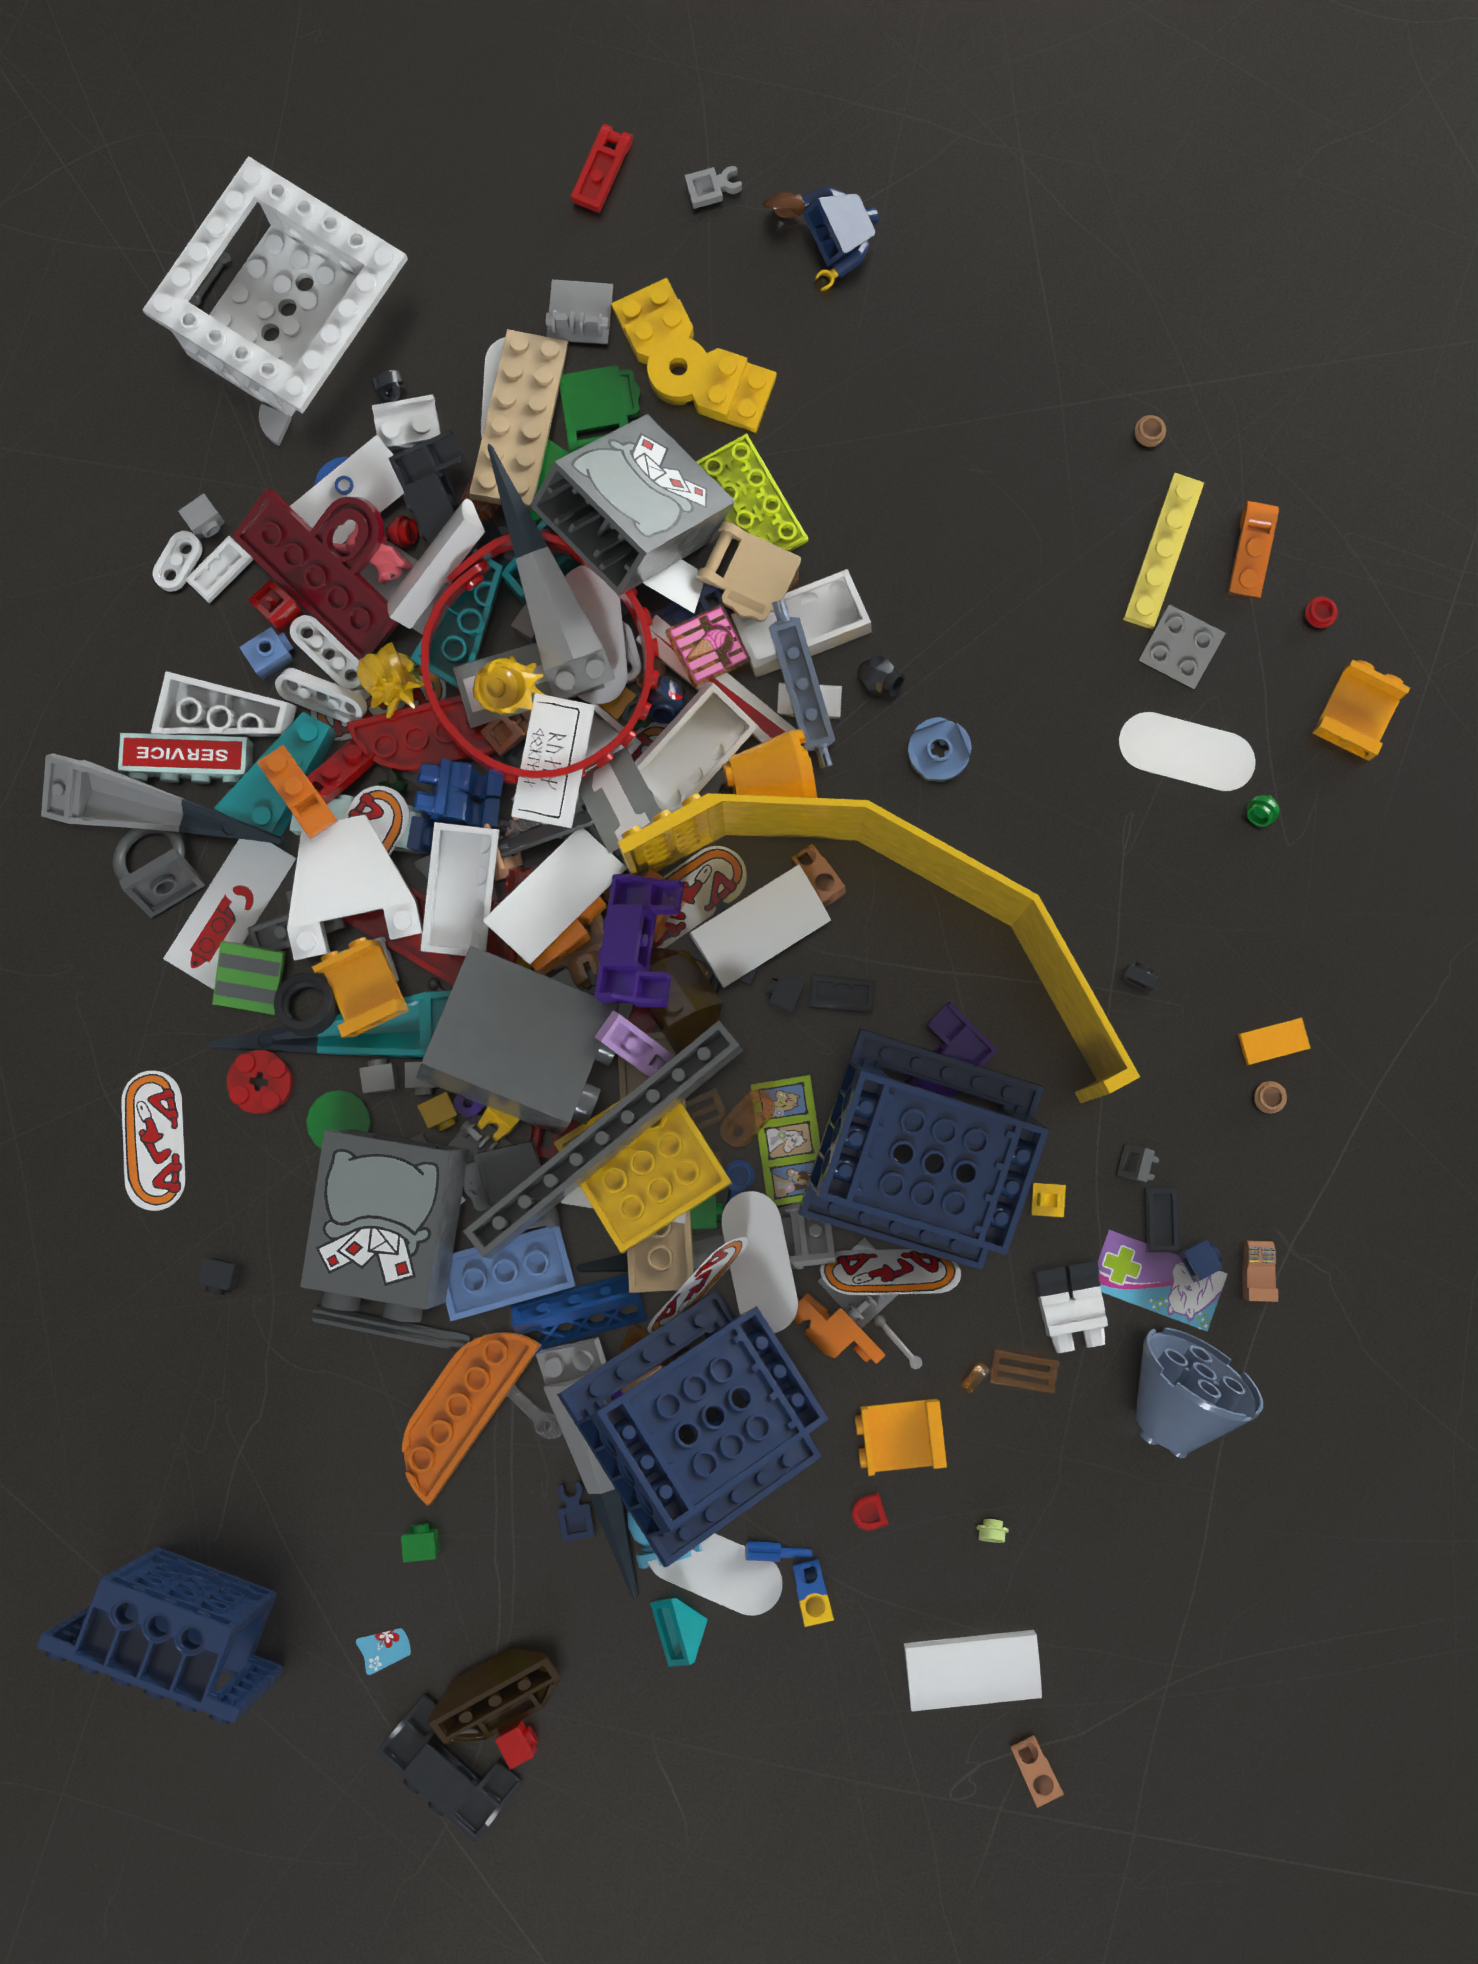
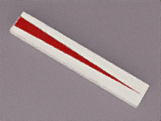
[636,615,796,743]

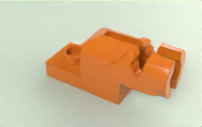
[530,896,607,976]
[793,1292,886,1364]

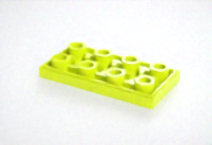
[696,433,808,552]

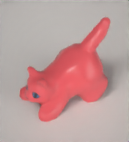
[333,524,413,585]

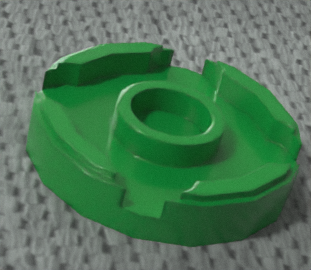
[306,1090,372,1149]

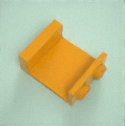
[1312,660,1410,761]
[312,937,409,1037]
[855,1399,947,1476]

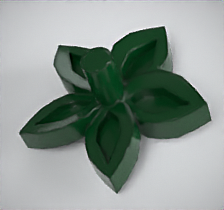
[378,769,408,796]

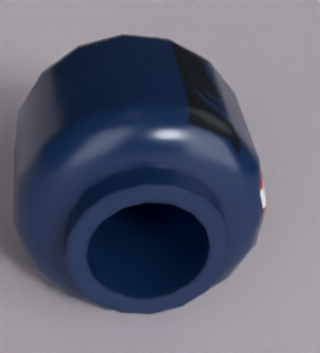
[646,676,686,724]

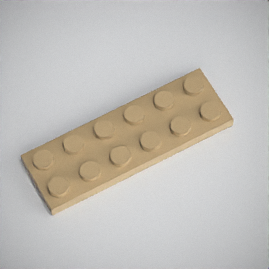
[469,329,568,511]

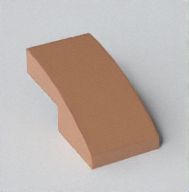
[480,710,532,756]

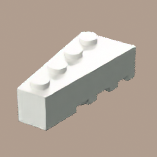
[151,671,297,737]

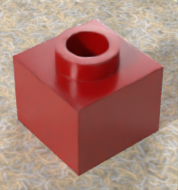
[495,1720,538,1770]

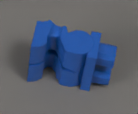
[413,758,503,829]

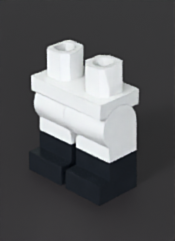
[1032,1261,1108,1353]

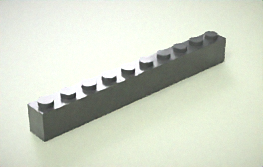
[463,1020,743,1259]

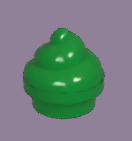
[1247,795,1280,827]

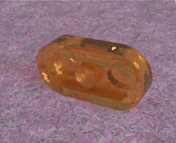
[720,1090,775,1148]

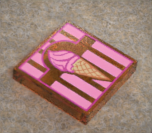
[665,604,751,688]

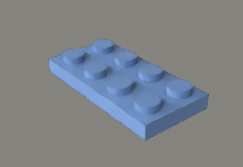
[446,1225,576,1321]

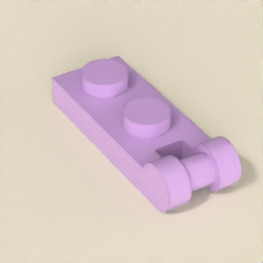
[595,1010,674,1078]

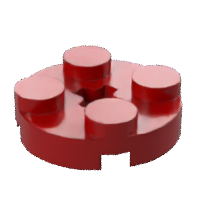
[227,1050,293,1114]

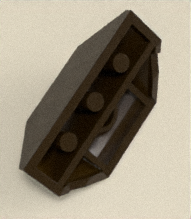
[646,947,722,1054]
[428,1648,561,1744]

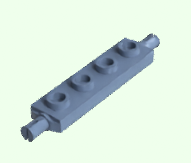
[769,599,836,769]

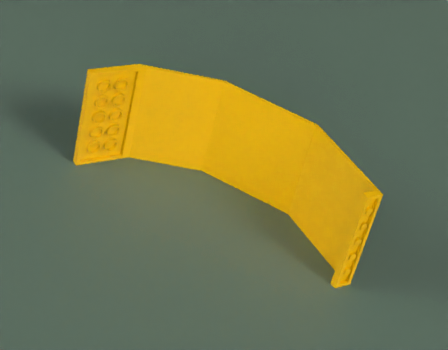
[617,793,1140,1103]

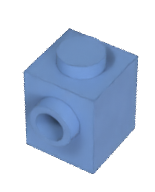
[240,627,294,680]

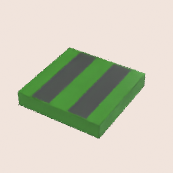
[212,941,286,1015]

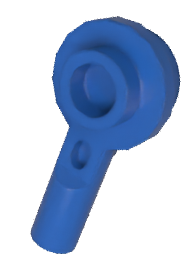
[724,1159,755,1206]

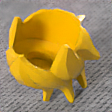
[357,642,424,719]
[472,655,544,715]

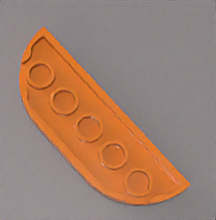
[402,1332,542,1506]

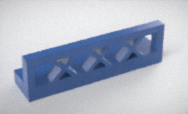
[510,1273,647,1350]

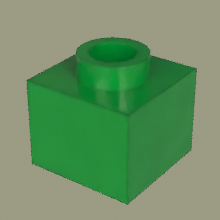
[690,1196,723,1229]
[401,1523,440,1562]

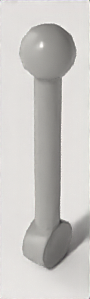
[873,1314,922,1369]

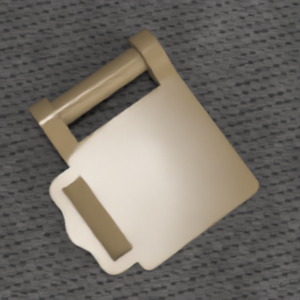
[696,521,801,622]

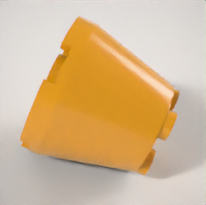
[722,729,817,798]

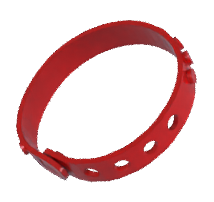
[421,529,659,785]

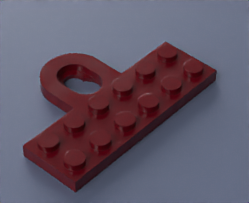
[231,489,399,660]

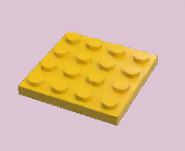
[554,1097,732,1254]

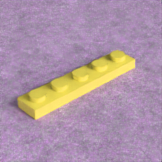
[1123,473,1204,630]

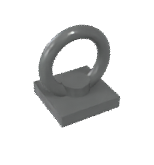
[112,828,206,918]

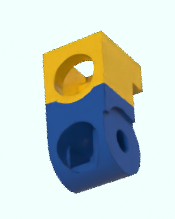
[793,1559,834,1627]

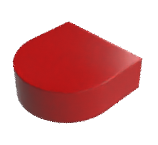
[852,1492,889,1531]

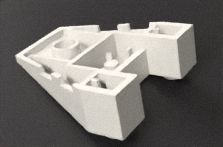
[287,815,423,960]

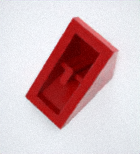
[248,579,304,634]

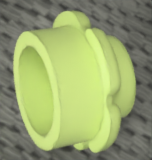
[976,1519,1009,1543]

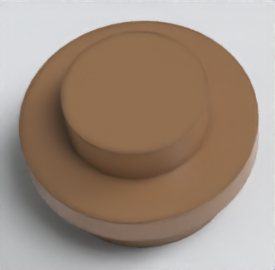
[1134,415,1166,447]
[1254,1081,1287,1114]

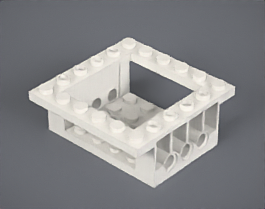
[143,156,408,416]

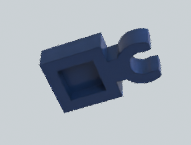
[406,816,434,855]
[557,1480,596,1542]

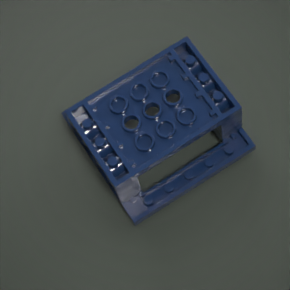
[798,1028,1049,1270]
[557,1290,829,1567]
[36,1547,284,1724]

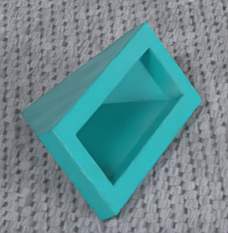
[650,1598,708,1667]

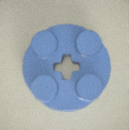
[907,717,971,782]

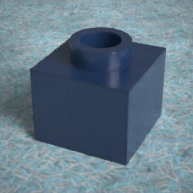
[1178,1240,1223,1282]

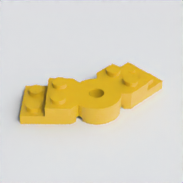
[611,278,777,433]

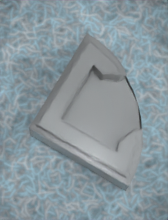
[259,404,292,446]

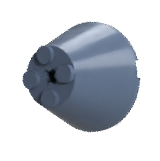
[1135,1328,1263,1458]

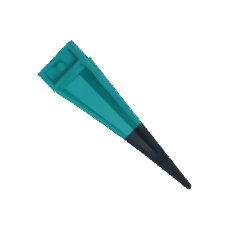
[207,991,451,1059]

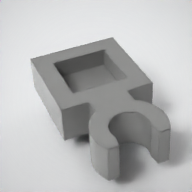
[685,166,742,209]

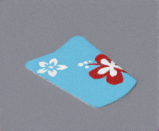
[356,1628,411,1675]

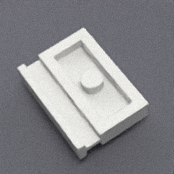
[372,394,441,451]

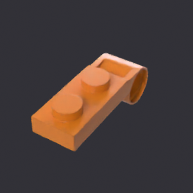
[1228,501,1279,598]
[257,745,338,839]

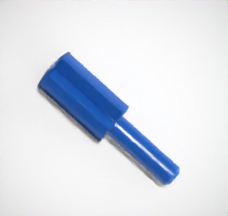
[745,1541,812,1562]

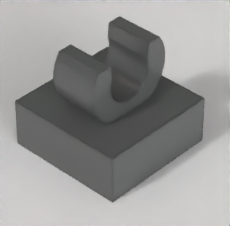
[1117,1144,1159,1182]

